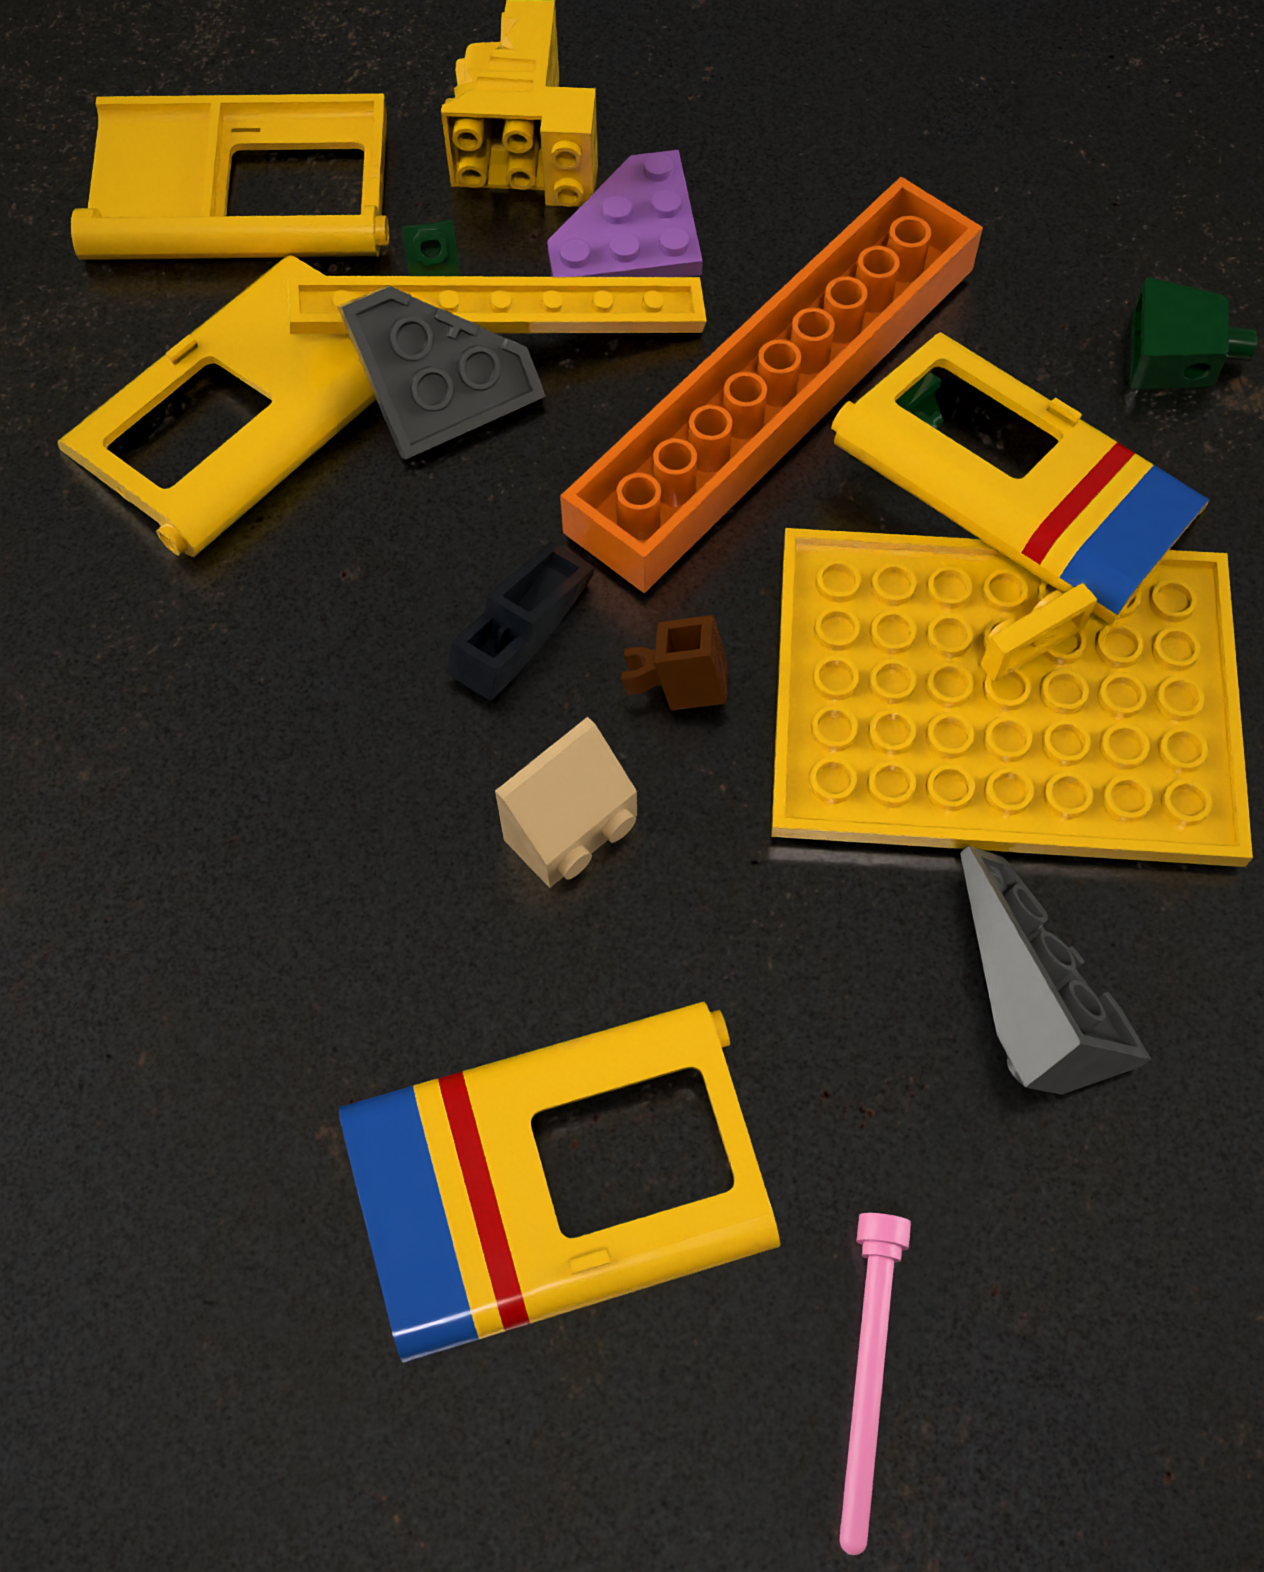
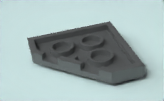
[337,286,546,460]

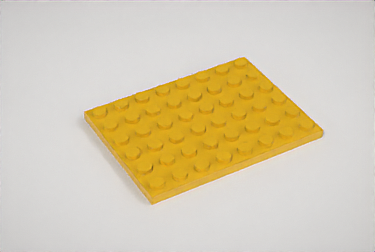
[771,528,1253,867]

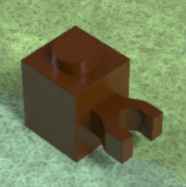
[621,615,729,710]

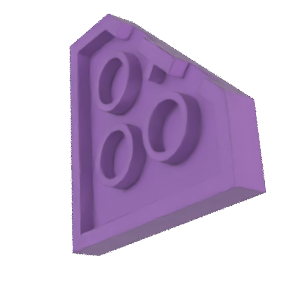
[547,150,703,277]

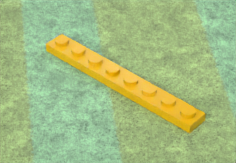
[287,276,707,334]

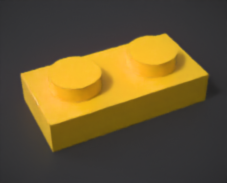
[981,583,1097,682]

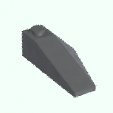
[960,846,1151,1095]

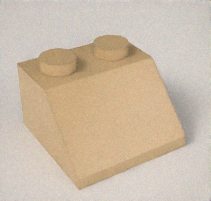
[495,717,637,888]

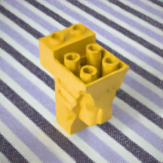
[441,0,598,207]

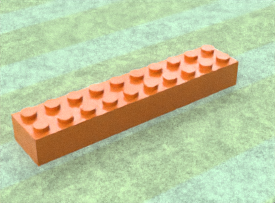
[560,177,983,593]

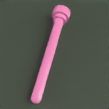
[839,1213,911,1555]

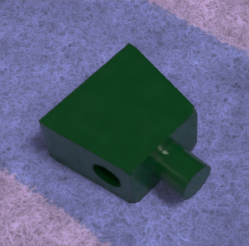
[1130,277,1257,389]

